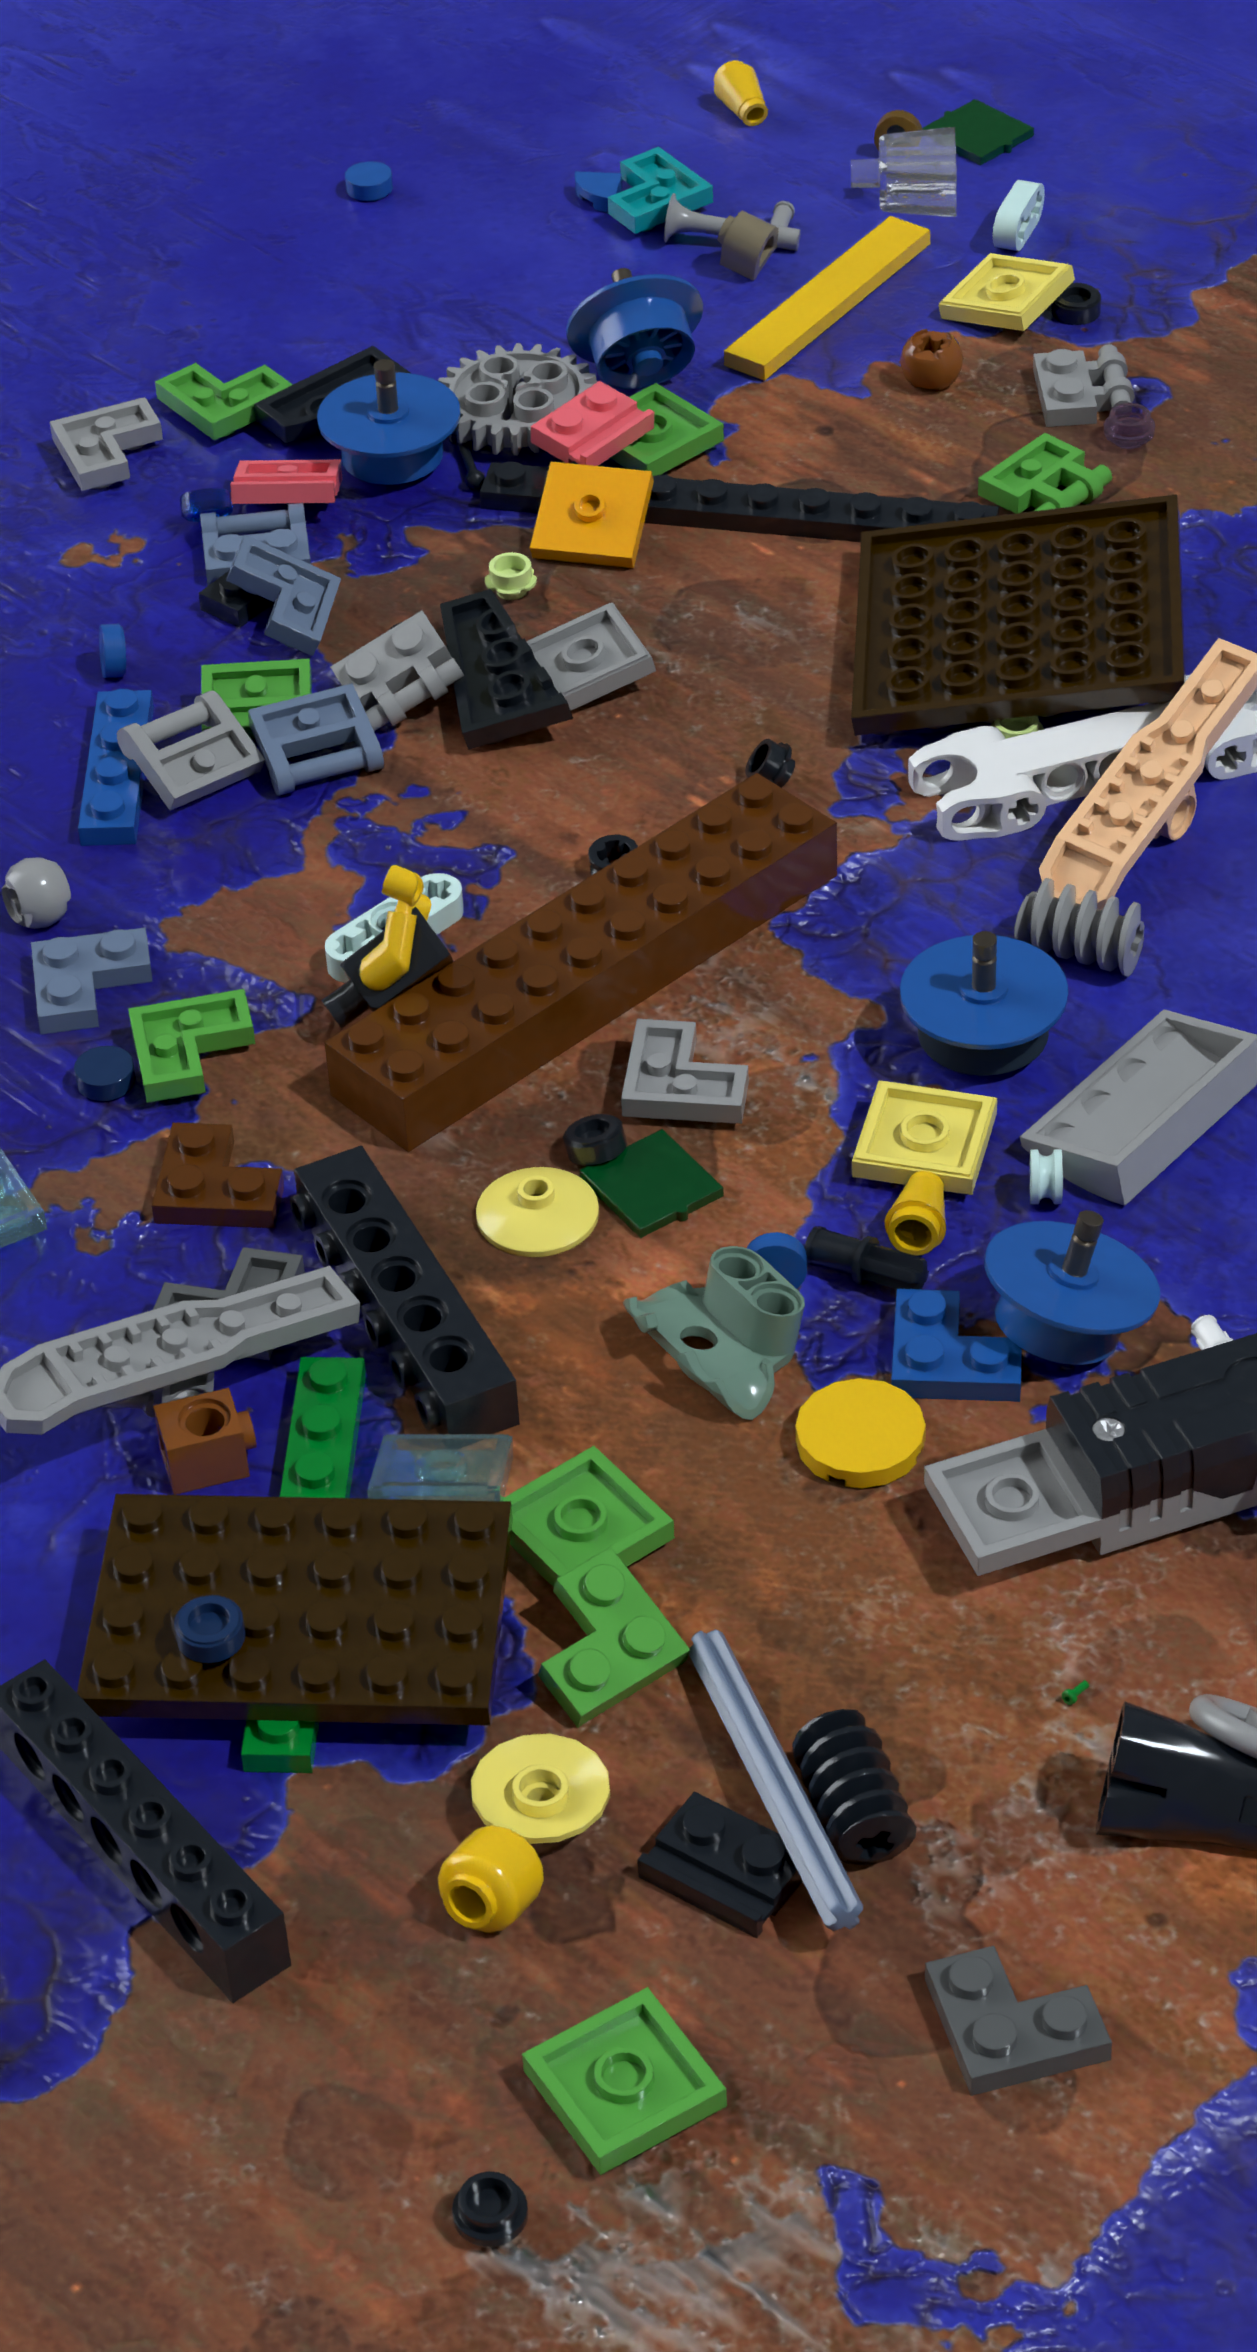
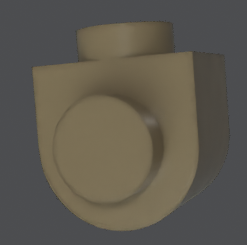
[718,210,779,281]

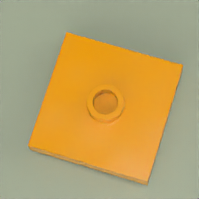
[530,462,654,568]

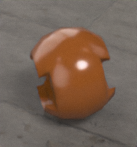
[900,329,964,391]

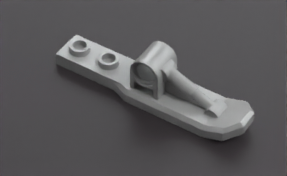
[0,1266,360,1435]

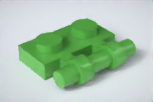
[978,433,1112,513]

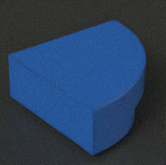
[575,171,622,212]

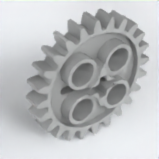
[438,343,597,455]

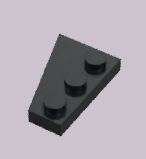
[254,346,412,443]

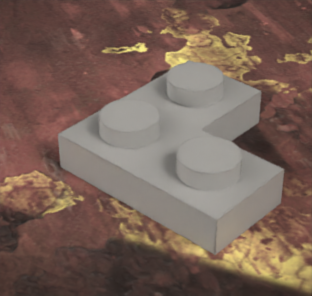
[50,397,163,491]
[621,1019,749,1124]

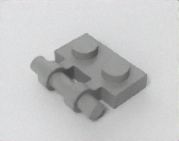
[1033,344,1135,427]
[330,610,464,731]

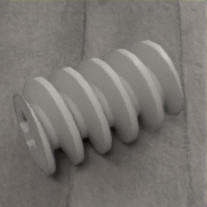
[1014,878,1144,977]

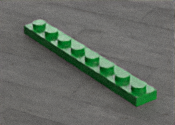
[241,1357,366,1773]

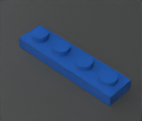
[78,689,154,846]

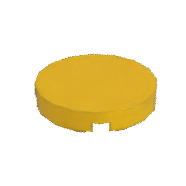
[795,1378,926,1488]

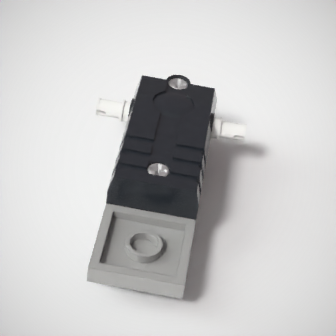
[924,1315,1257,1576]

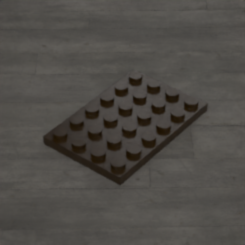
[77,1494,513,1726]

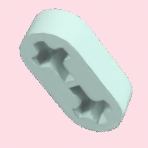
[993,180,1045,251]

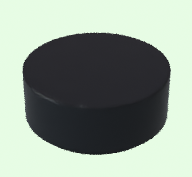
[1051,283,1101,325]
[563,1114,627,1166]

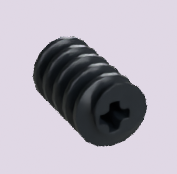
[792,1709,917,1865]

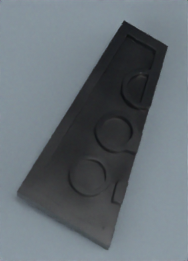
[440,589,573,750]

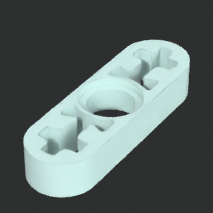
[325,873,464,983]

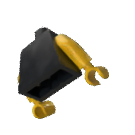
[321,865,454,1029]

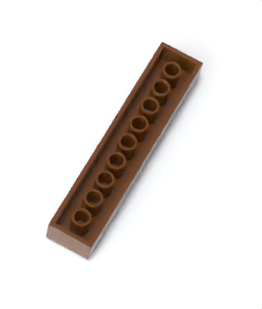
[324,773,837,1153]

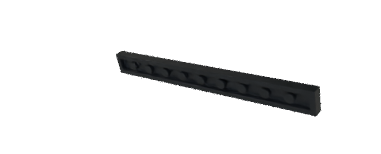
[480,462,999,542]

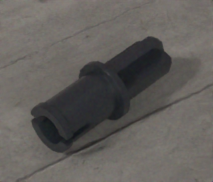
[804,1226,929,1290]

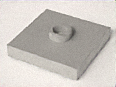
[526,602,656,710]

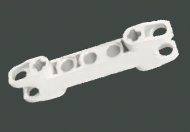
[908,675,1257,841]

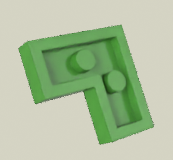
[155,363,293,440]
[128,989,255,1103]
[538,1547,690,1728]

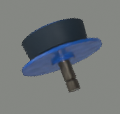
[900,931,1068,1076]

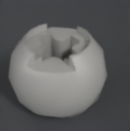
[1,857,71,929]

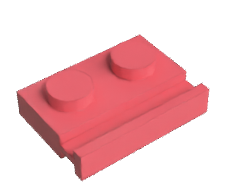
[531,381,655,466]
[230,459,342,504]

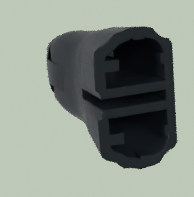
[1096,1701,1257,1851]

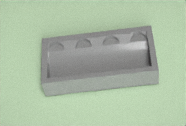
[1020,1009,1257,1206]

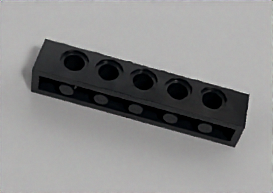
[290,1145,520,1451]
[0,1659,292,2003]

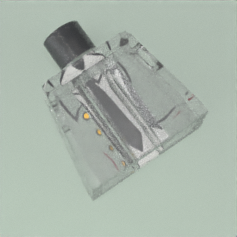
[851,127,957,217]

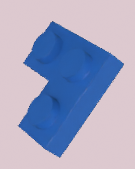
[891,1289,1022,1402]

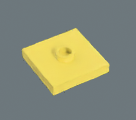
[938,253,1075,331]
[852,1080,997,1195]

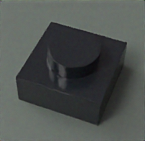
[199,570,274,628]

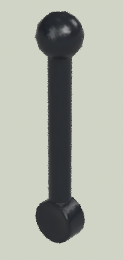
[449,434,485,490]

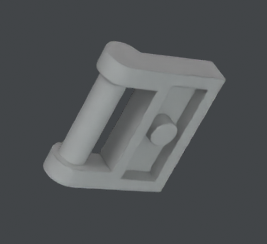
[117,690,265,811]

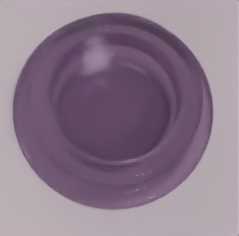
[1104,403,1155,449]

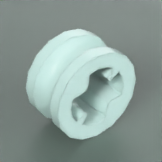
[1030,1149,1063,1204]

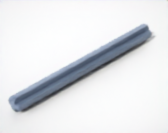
[689,1629,863,1931]

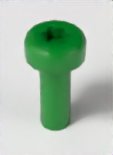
[1062,1680,1089,1705]

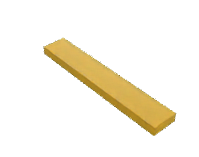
[724,216,930,380]

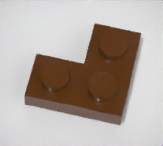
[152,1122,284,1228]

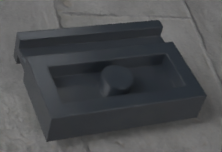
[637,1791,803,1938]

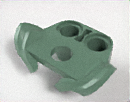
[623,1246,805,1420]

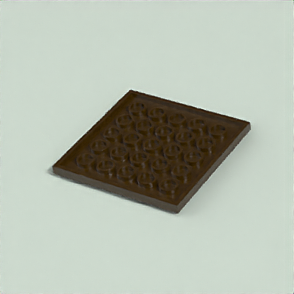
[851,494,1186,736]

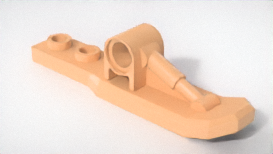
[1039,638,1257,910]

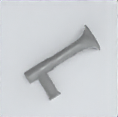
[664,193,801,251]

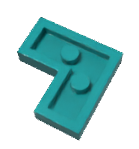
[607,147,713,234]

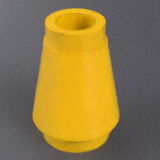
[714,60,768,126]
[884,1171,946,1256]

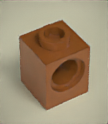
[153,1388,257,1495]

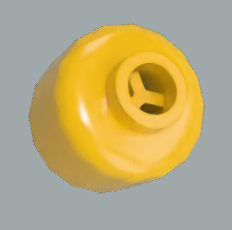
[438,1825,544,1933]

